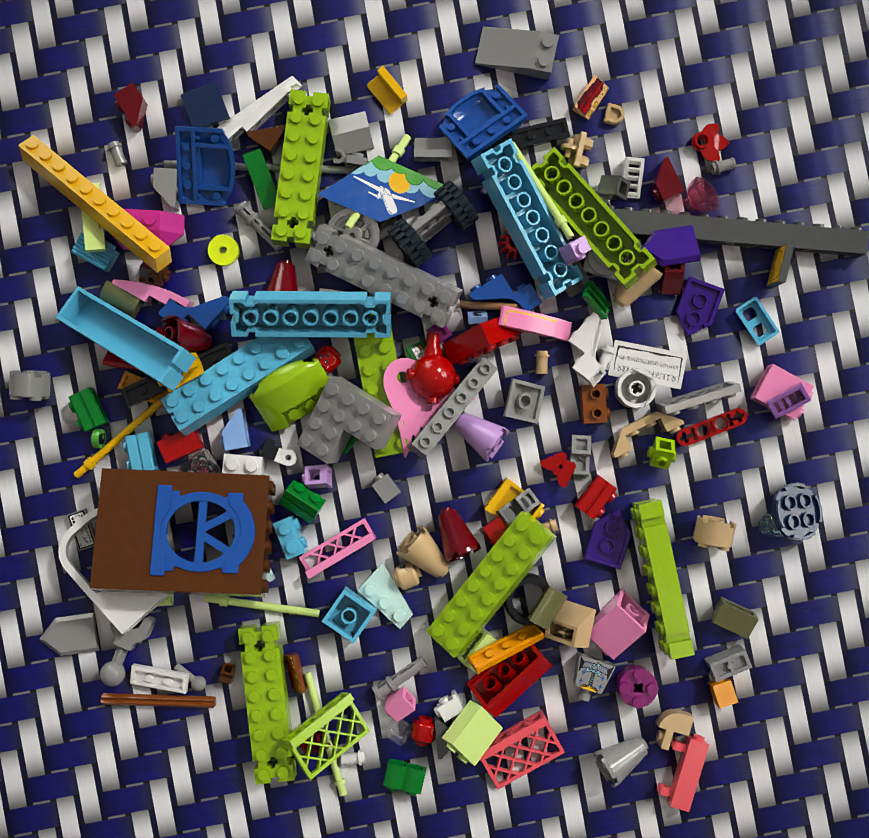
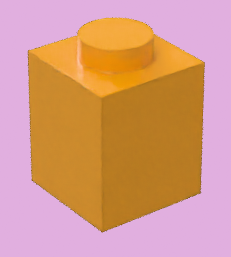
[708,678,738,708]

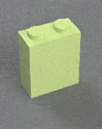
[442,700,503,766]

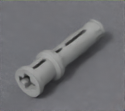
[234,201,283,252]
[372,656,428,701]

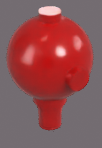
[406,332,460,405]

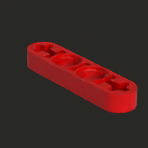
[675,408,747,446]

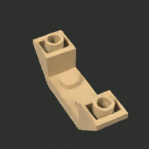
[611,411,685,459]

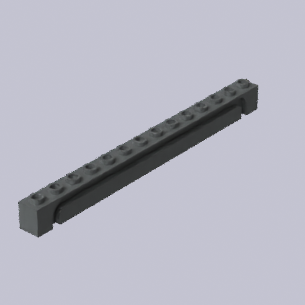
[607,205,869,257]

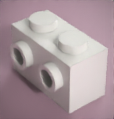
[222,454,266,475]

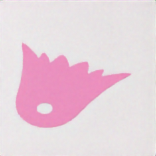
[383,358,476,458]

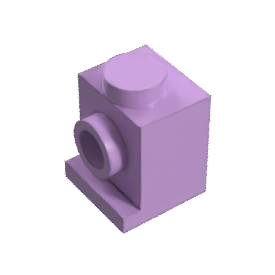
[558,235,591,266]
[302,464,332,489]

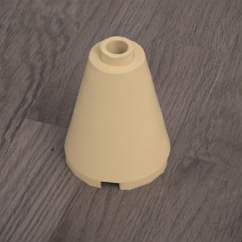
[612,259,663,308]
[396,525,449,578]

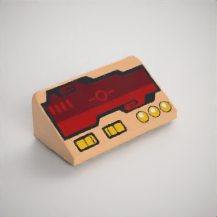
[573,75,609,120]

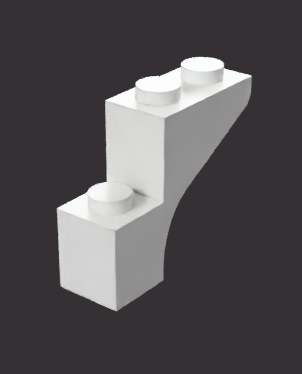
[568,312,606,387]

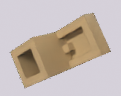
[655,709,694,750]

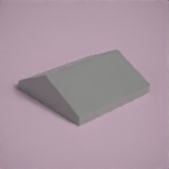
[328,111,374,157]
[503,378,545,424]

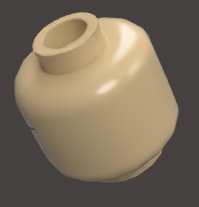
[392,562,422,590]

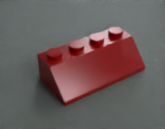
[466,644,553,718]

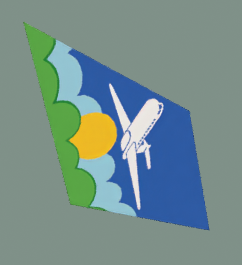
[318,155,444,222]

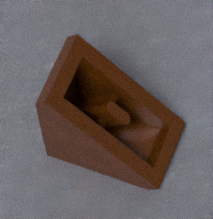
[247,125,286,156]

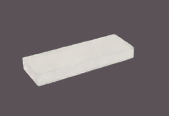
[130,663,190,694]

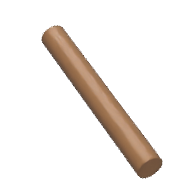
[460,300,518,311]

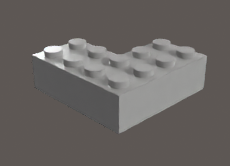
[297,376,402,464]

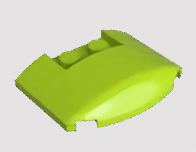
[249,359,329,432]

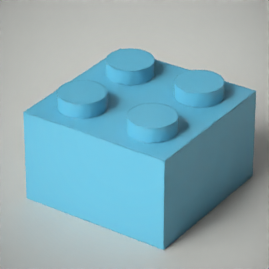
[322,586,377,643]

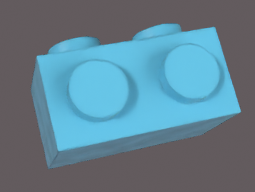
[273,515,308,560]

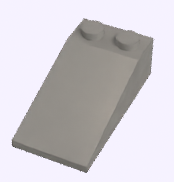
[475,26,559,80]

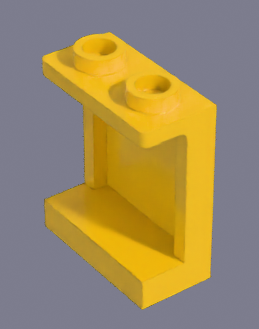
[484,477,545,519]

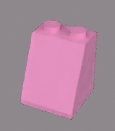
[590,589,650,660]

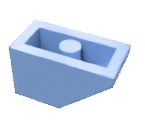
[220,409,251,451]

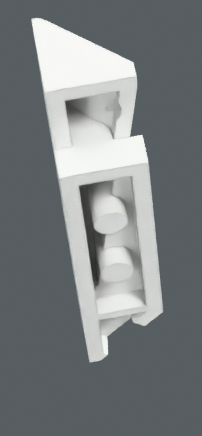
[217,76,302,144]

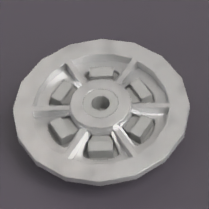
[328,208,380,254]

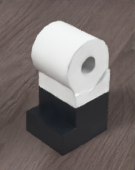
[260,437,298,466]

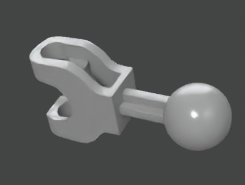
[100,615,156,686]

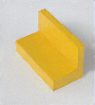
[367,66,408,114]

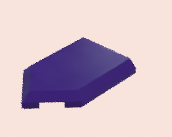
[640,225,701,267]
[676,276,725,336]
[584,509,631,570]

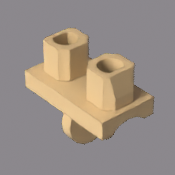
[561,131,594,169]

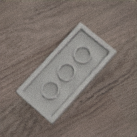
[655,381,742,416]

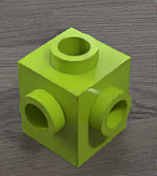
[647,436,676,469]

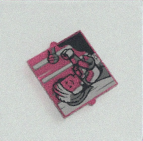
[180,448,222,473]

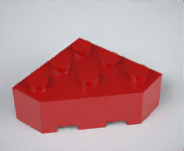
[441,317,524,366]

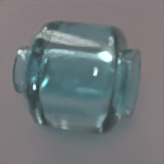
[759,513,784,538]

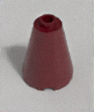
[266,260,298,291]
[157,315,212,352]
[438,507,481,563]

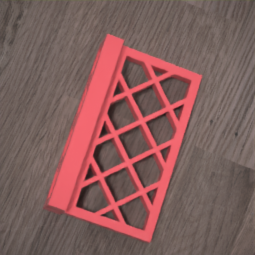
[480,710,565,789]

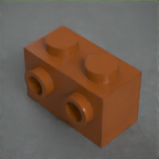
[579,384,610,424]

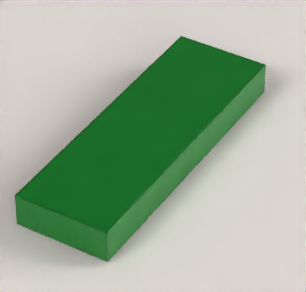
[242,149,277,210]

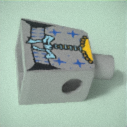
[573,652,615,702]

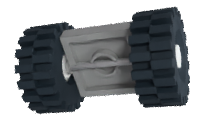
[387,180,479,268]

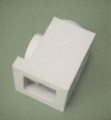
[434,689,464,722]

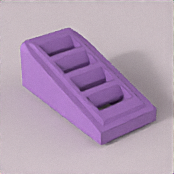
[766,382,811,419]

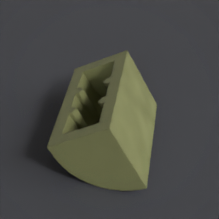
[99,280,145,319]
[528,584,568,630]
[712,596,759,639]

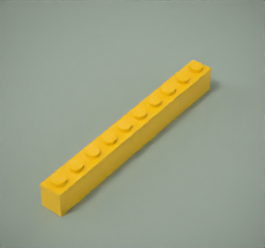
[18,135,172,273]

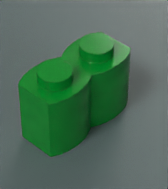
[383,759,427,796]

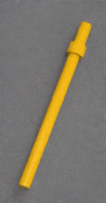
[73,398,163,479]

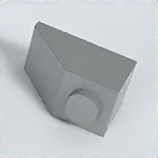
[151,168,180,211]

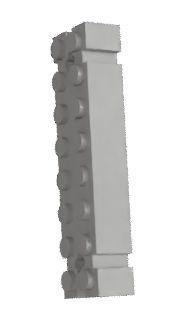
[304,224,463,328]

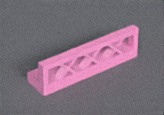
[299,518,376,578]

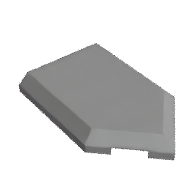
[39,612,99,656]

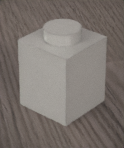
[372,473,401,504]

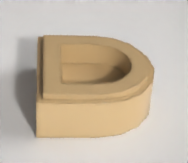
[603,103,625,125]

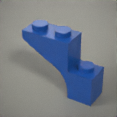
[468,274,543,311]
[158,296,230,331]

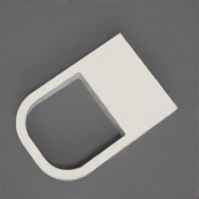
[58,508,170,634]

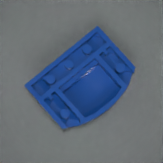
[439,85,528,160]
[175,126,235,206]

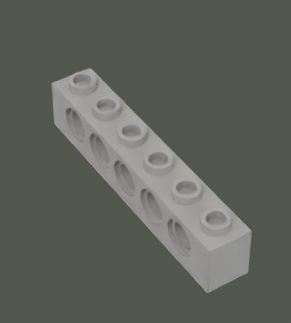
[409,356,498,460]

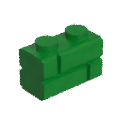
[68,387,110,432]
[279,480,326,524]

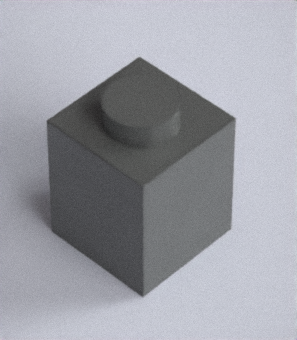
[597,175,631,200]

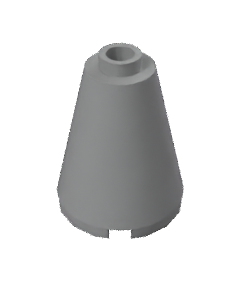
[593,737,648,788]

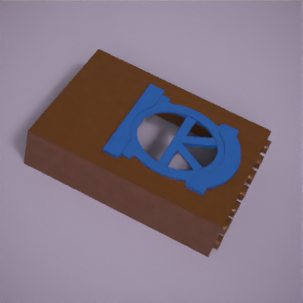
[90,468,276,598]

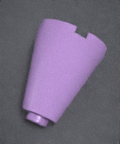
[454,413,509,462]

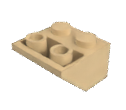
[544,600,596,648]

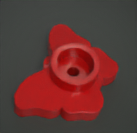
[540,452,576,488]

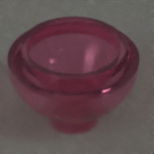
[683,177,720,213]

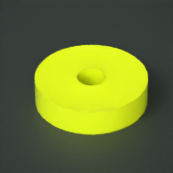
[208,235,240,266]

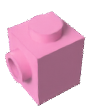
[385,686,416,722]

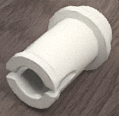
[598,345,616,371]
[341,750,366,766]

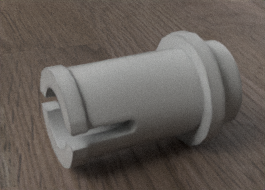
[107,141,127,167]
[710,157,736,176]

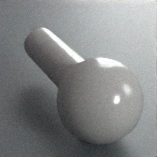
[174,663,206,691]

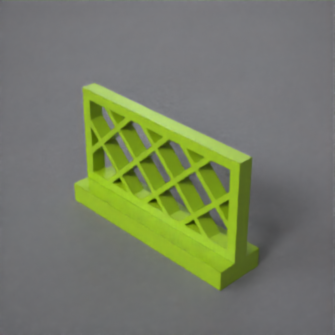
[282,692,370,780]

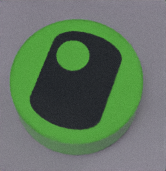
[91,429,106,448]

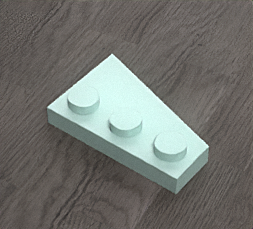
[357,561,413,629]

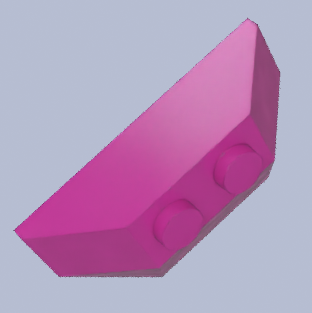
[110,209,185,250]

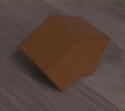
[219,662,236,684]

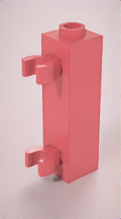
[657,734,709,812]

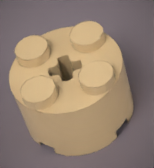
[693,515,736,551]

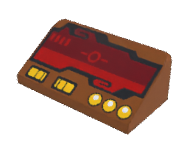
[284,651,307,693]

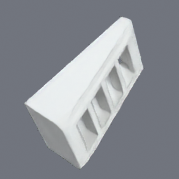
[622,157,645,200]

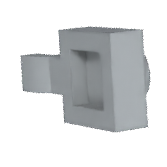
[333,147,368,166]

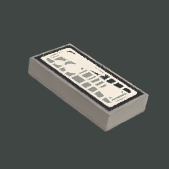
[66,508,95,551]

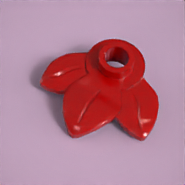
[691,124,730,162]

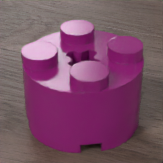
[616,664,659,709]

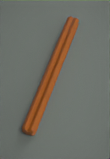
[101,693,216,708]

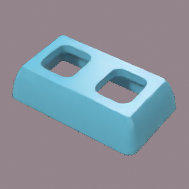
[735,297,779,345]

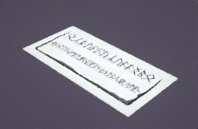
[608,340,688,389]

